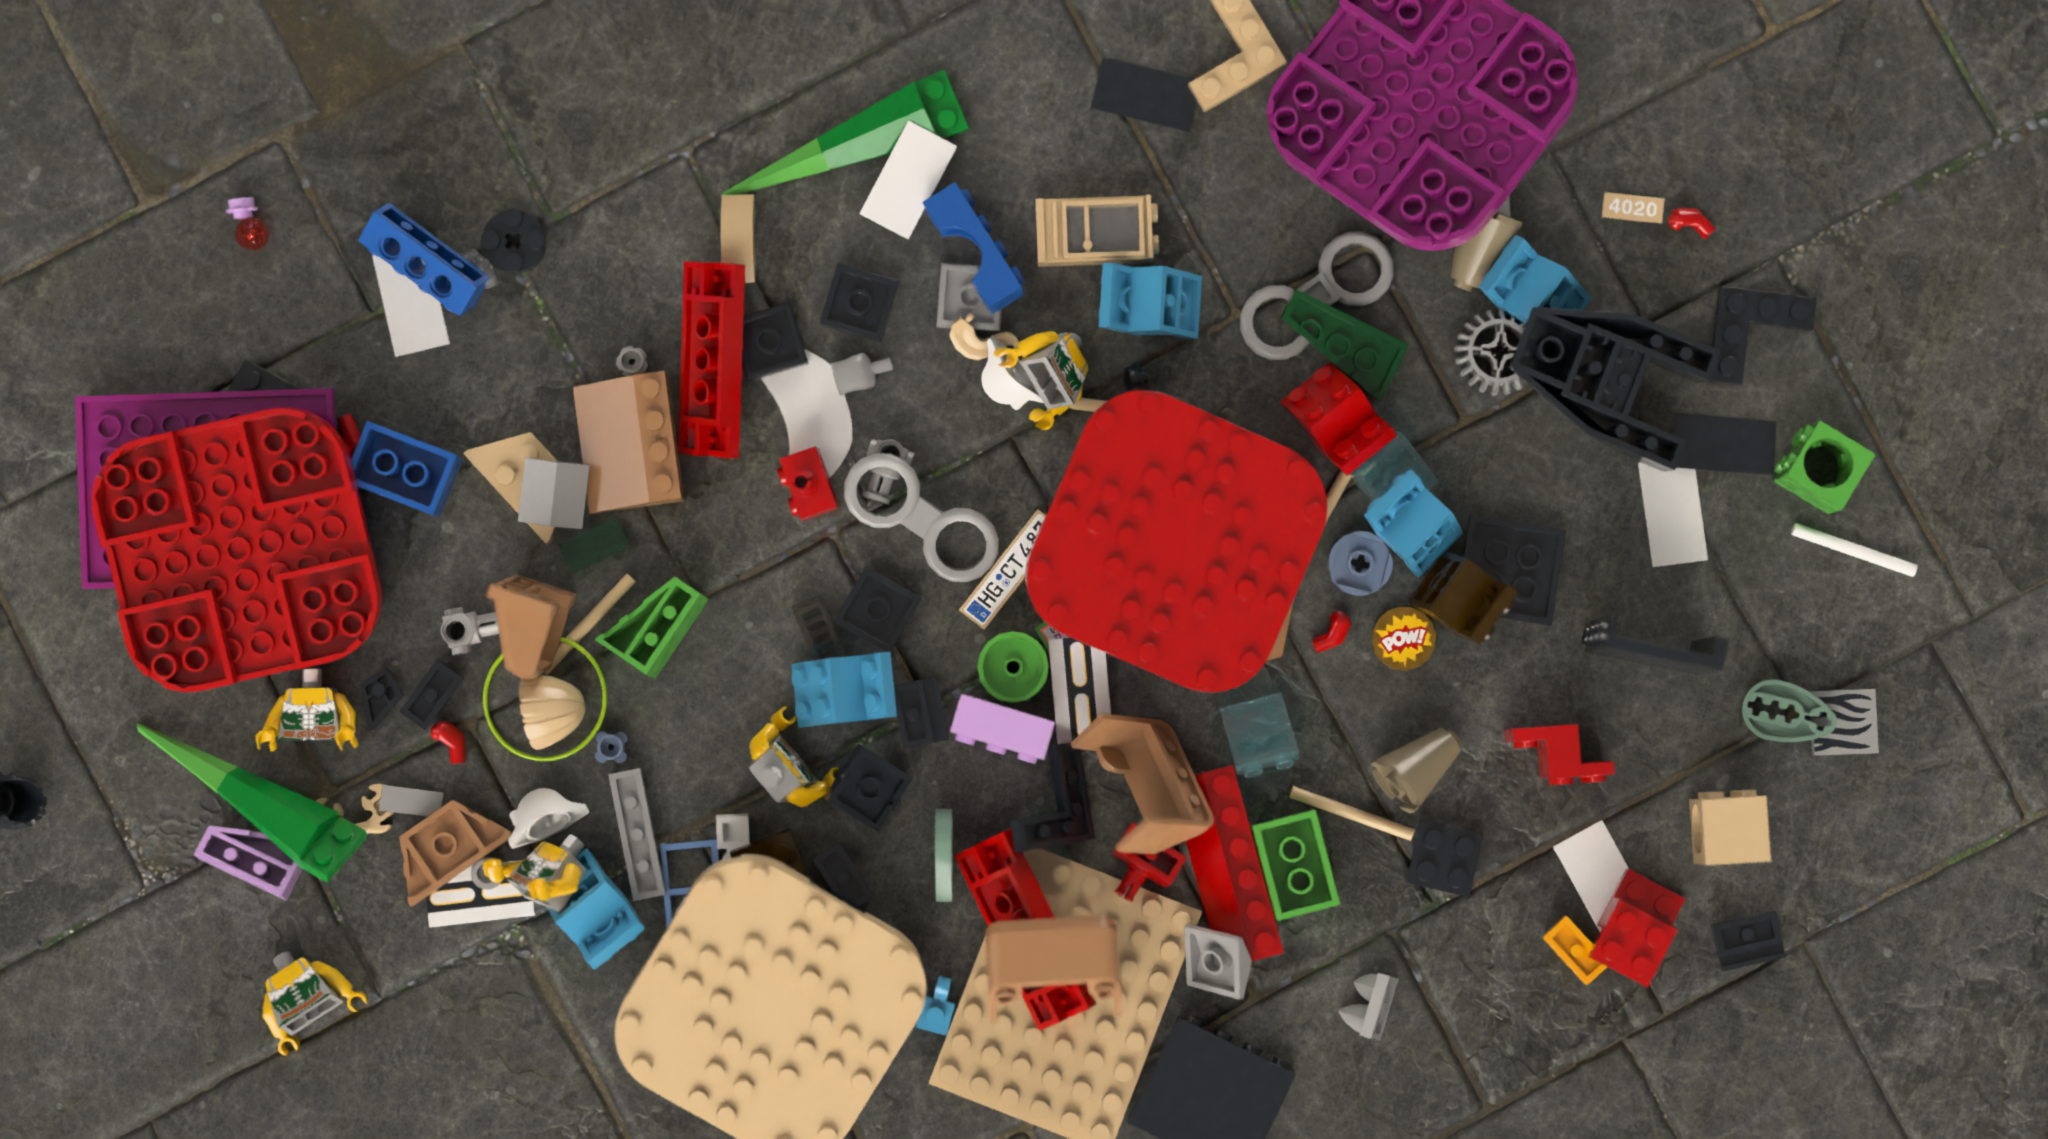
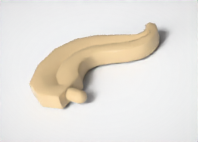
[949,313,1019,360]

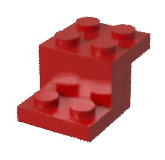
[1280,362,1397,476]
[1504,724,1615,785]
[1588,868,1685,988]

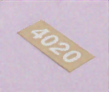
[1602,192,1664,224]

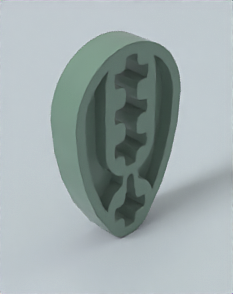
[1742,679,1837,742]
[935,809,953,902]

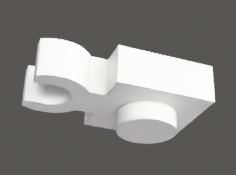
[716,814,750,861]

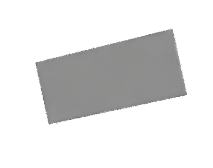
[379,785,444,817]

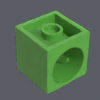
[1773,420,1876,514]

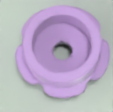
[226,197,258,219]

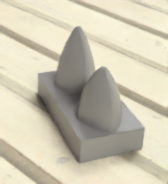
[1338,973,1399,1041]

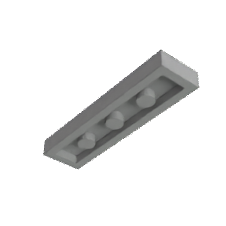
[608,768,666,901]

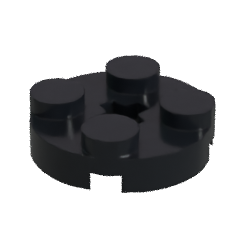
[480,208,546,273]

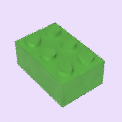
[1250,809,1340,921]

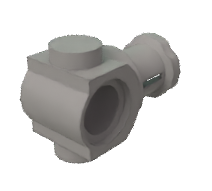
[862,439,915,505]
[441,607,499,655]

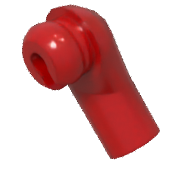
[1667,208,1716,240]
[337,414,361,459]
[1311,610,1351,653]
[430,721,466,764]

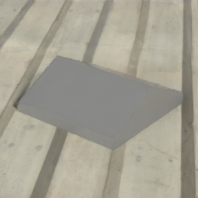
[518,457,590,529]
[1184,924,1252,999]

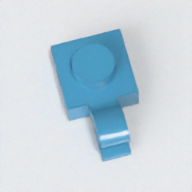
[916,975,955,1036]

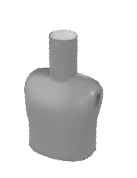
[831,353,893,395]

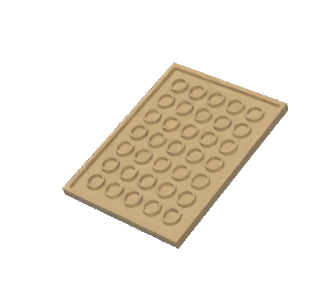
[928,849,1202,1139]

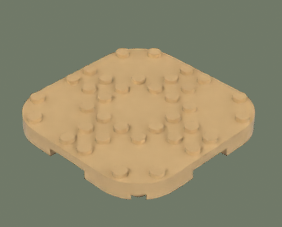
[615,854,926,1139]

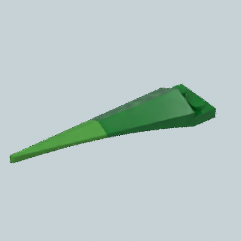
[720,70,970,197]
[137,723,367,883]

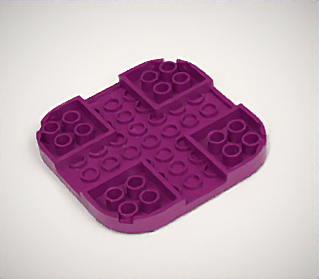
[1267,0,1579,251]

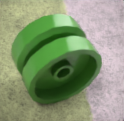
[977,631,1049,704]

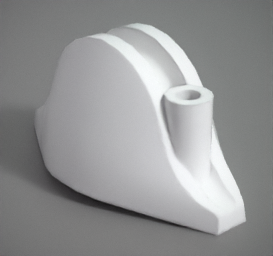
[981,335,1044,410]
[508,788,590,849]

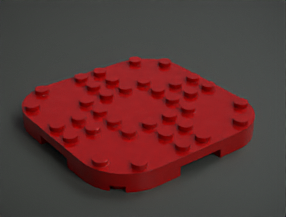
[1025,390,1327,692]
[91,407,382,692]

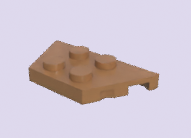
[399,800,513,907]

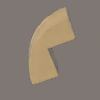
[721,194,756,283]

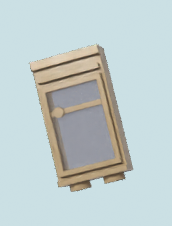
[1035,195,1159,267]

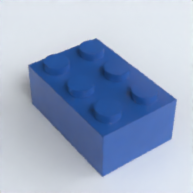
[351,421,463,518]

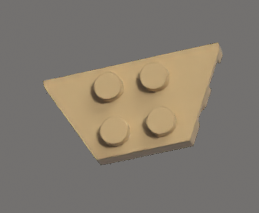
[463,432,557,545]

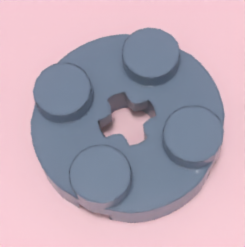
[1327,531,1393,596]

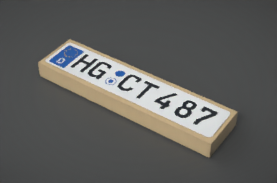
[959,509,1046,630]

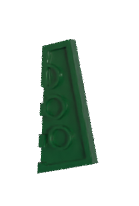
[1280,289,1409,402]

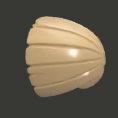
[519,675,585,750]

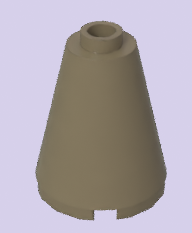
[1450,212,1523,292]
[1371,728,1461,813]

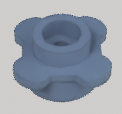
[595,731,628,763]

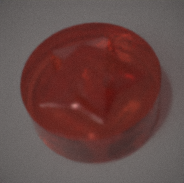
[235,218,269,251]

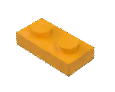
[1542,915,1607,986]

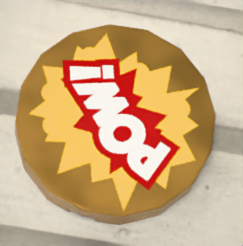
[1371,607,1436,671]

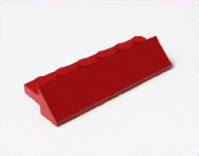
[678,261,745,459]
[1186,765,1284,962]
[954,828,1097,1031]

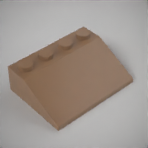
[573,371,685,514]

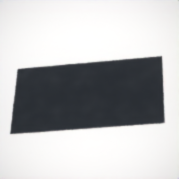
[1091,56,1197,132]
[1673,414,1776,475]

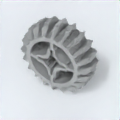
[1454,309,1525,396]

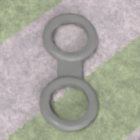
[1240,232,1394,360]
[844,453,999,582]

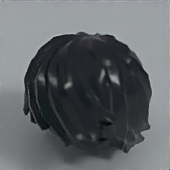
[0,772,47,830]

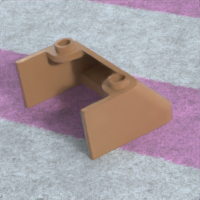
[1070,713,1214,854]
[985,916,1122,1024]

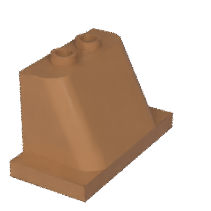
[487,574,577,679]

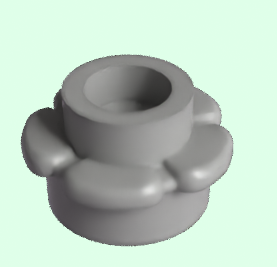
[616,346,648,376]

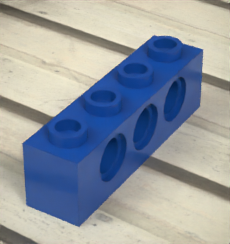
[358,203,490,316]

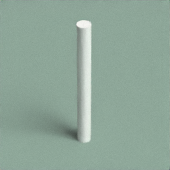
[1791,523,1918,577]

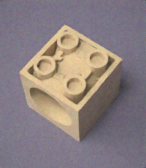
[1689,790,1771,865]

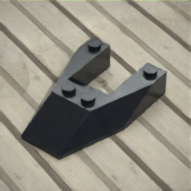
[1509,307,1721,472]

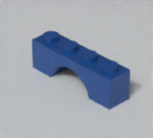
[923,182,1025,315]

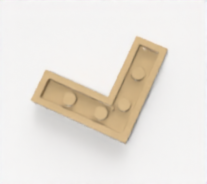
[1188,0,1287,113]

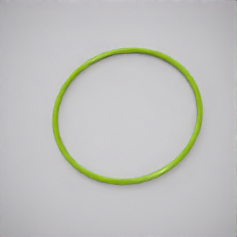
[483,637,607,761]

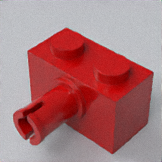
[777,446,840,521]
[1111,823,1187,902]

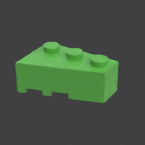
[594,576,709,679]

